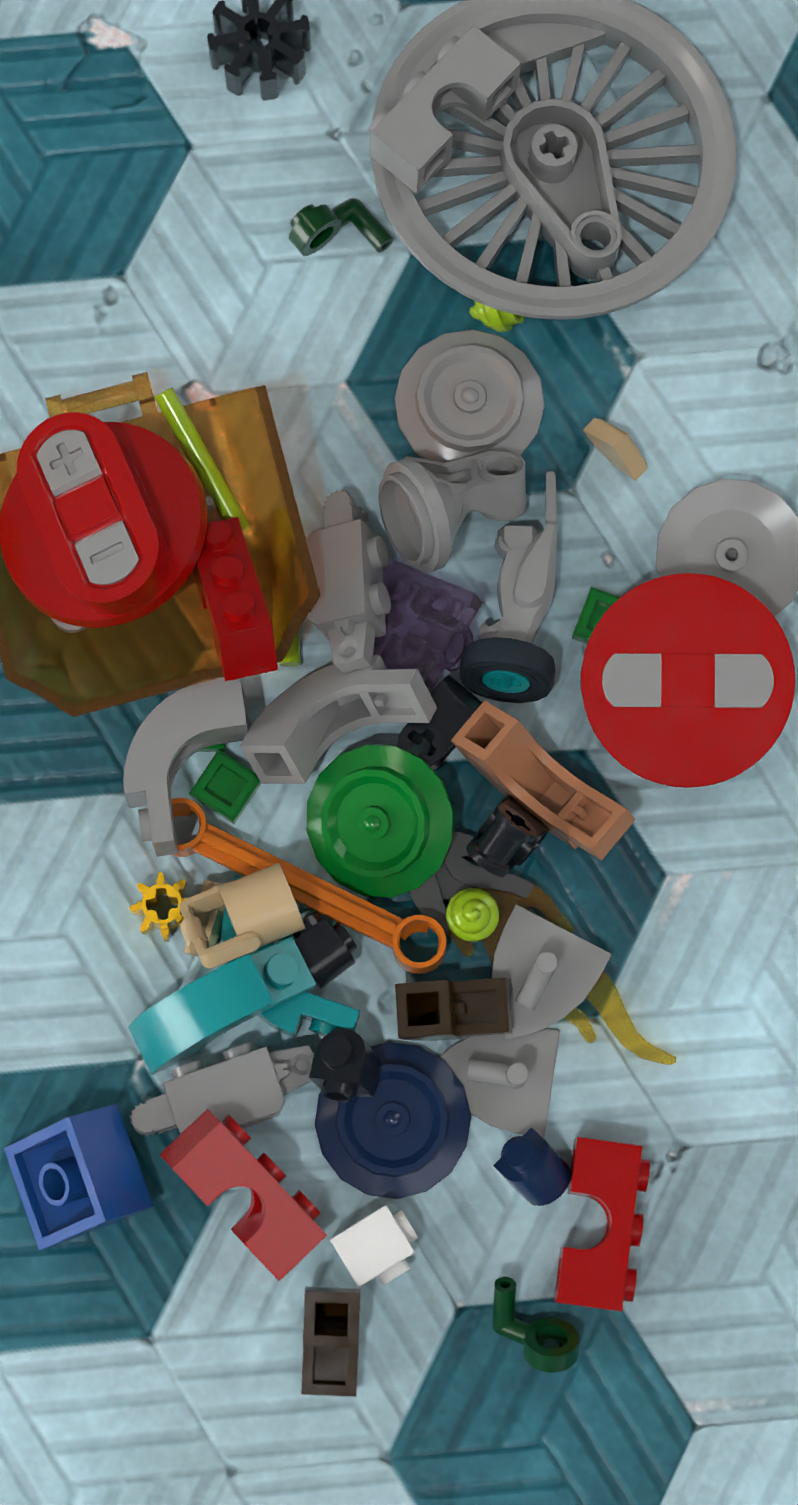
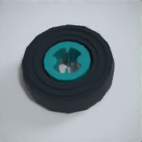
[459,637,556,703]

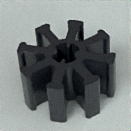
[207,0,311,101]

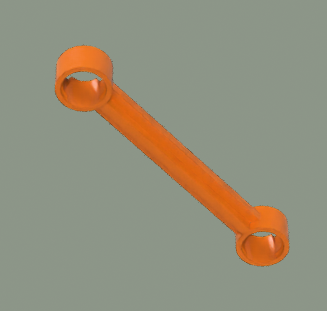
[171,798,446,974]

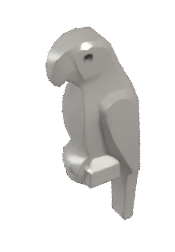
[479,472,557,643]

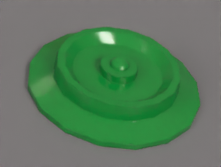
[306,744,454,898]

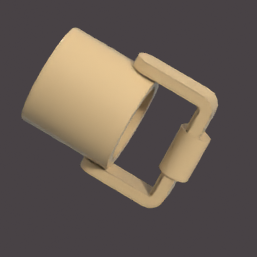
[180,863,305,968]

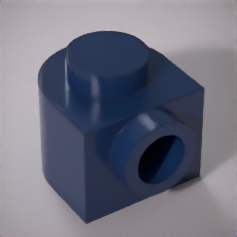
[493,1127,571,1206]

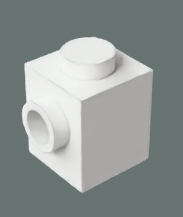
[330,1205,418,1288]

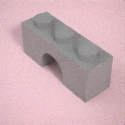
[369,25,521,194]

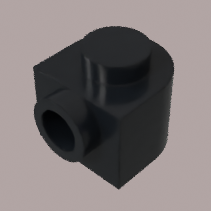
[293,912,357,989]
[309,1029,380,1102]

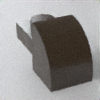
[395,978,512,1041]
[301,1287,361,1397]

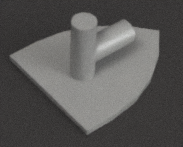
[492,904,612,1040]
[438,1029,560,1138]

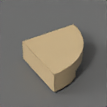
[583,418,648,481]

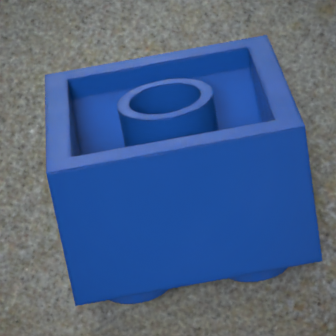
[4,1103,153,1251]

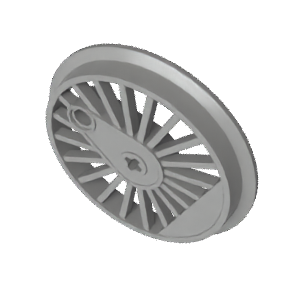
[371,0,737,320]

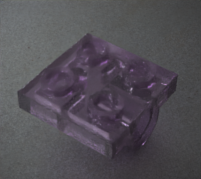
[373,559,483,693]

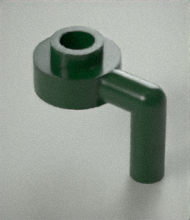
[289,198,394,256]
[492,1277,579,1373]

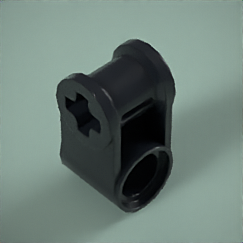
[396,675,482,771]
[466,796,549,877]

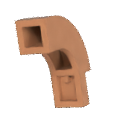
[450,700,635,861]

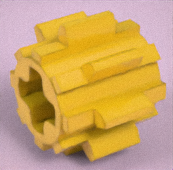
[129,872,188,942]

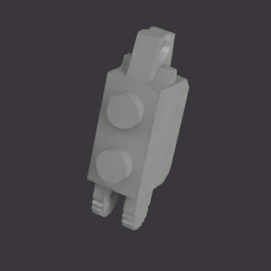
[303,490,391,673]
[130,1042,314,1137]

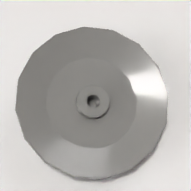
[394,330,545,463]
[656,479,798,617]

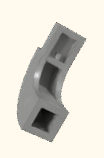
[240,655,437,784]
[123,676,248,857]

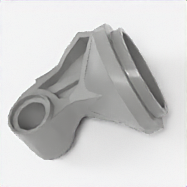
[378,451,526,573]

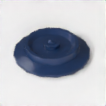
[315,1042,471,1199]

